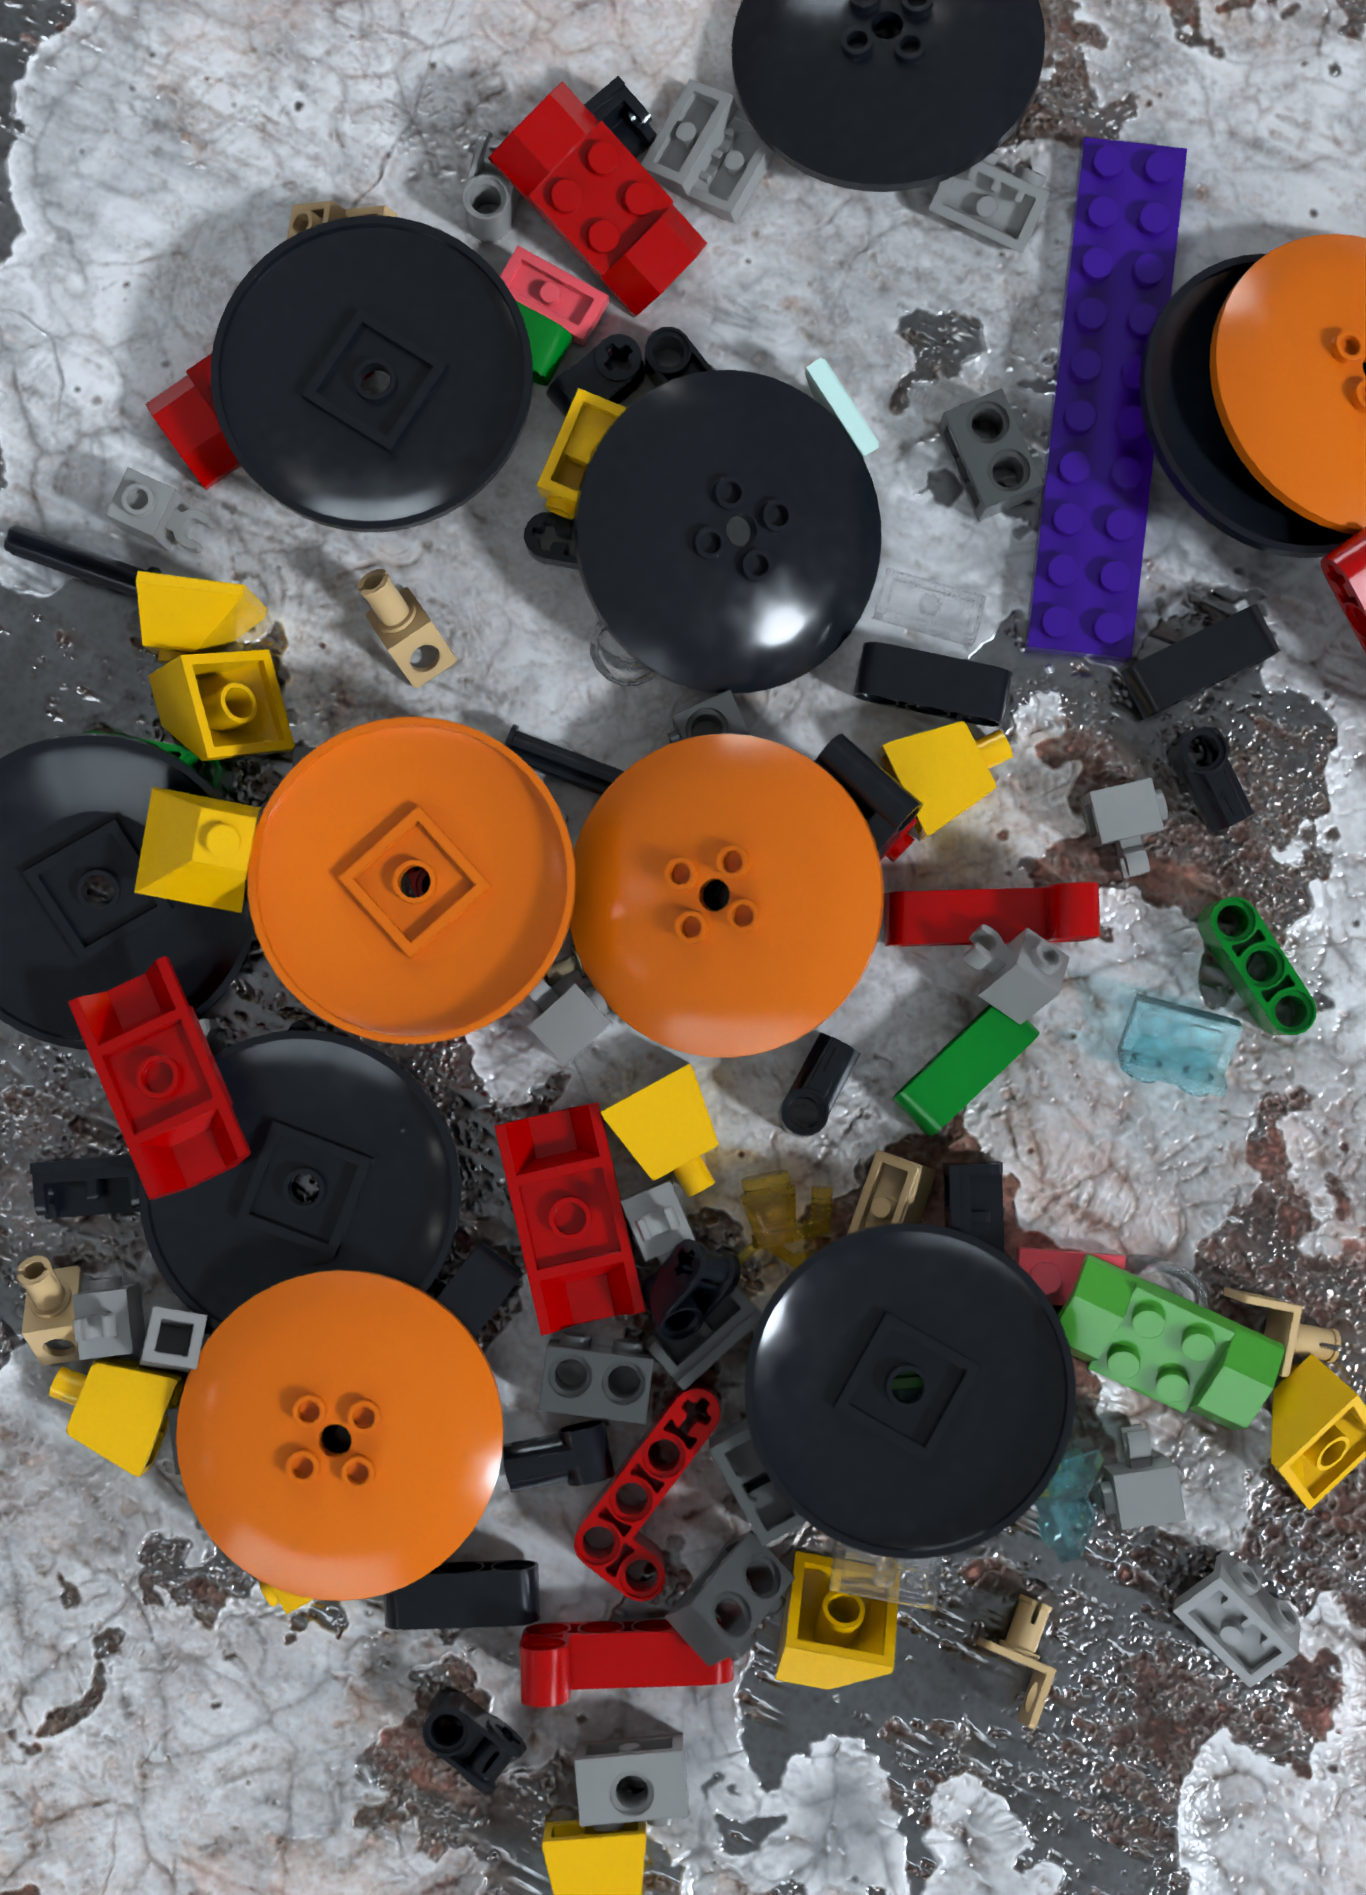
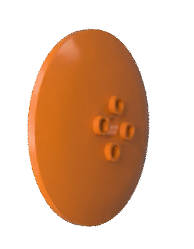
[1210,234,1366,535]
[247,717,576,1044]
[570,734,884,1058]
[176,1270,504,1601]

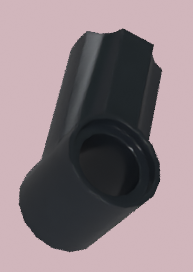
[1167,726,1254,834]
[778,1032,861,1138]
[503,1420,615,1493]

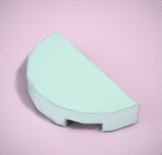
[805,357,879,457]

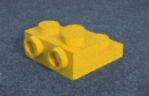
[536,388,627,519]

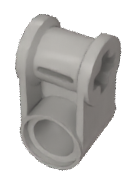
[462,130,521,242]

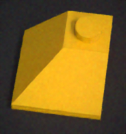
[136,571,267,665]
[148,649,295,761]
[134,787,262,913]
[1271,1354,1366,1511]
[775,1551,900,1690]

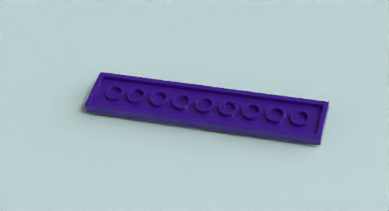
[1024,137,1187,662]

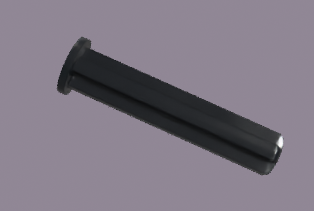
[4,525,161,599]
[504,724,624,796]

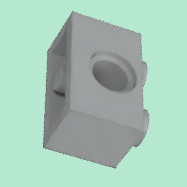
[574,1733,689,1831]

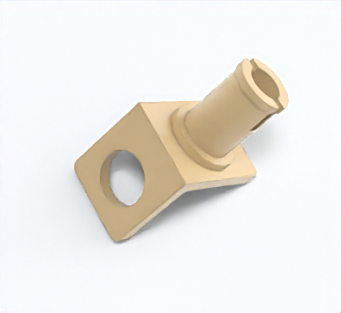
[357,569,457,688]
[16,1256,83,1365]
[1223,1287,1341,1377]
[976,1594,1057,1730]

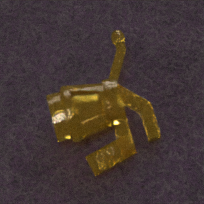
[737,1170,833,1268]

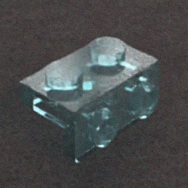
[1117,993,1242,1097]
[1034,1449,1104,1564]

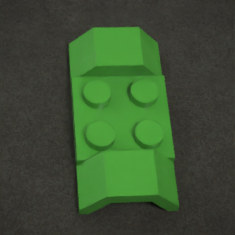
[1058,1253,1285,1430]

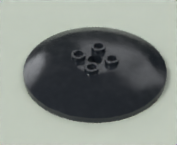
[731,0,1045,192]
[211,215,533,533]
[1139,254,1366,558]
[574,370,882,694]
[0,733,255,1050]
[139,1030,462,1329]
[744,1223,1076,1559]

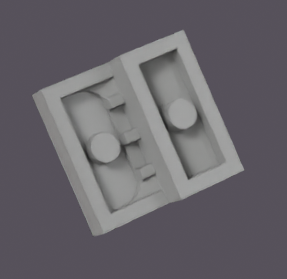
[641,79,775,224]

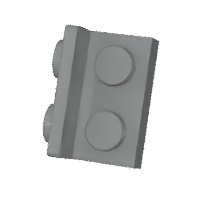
[928,152,1052,253]
[1173,1550,1301,1688]

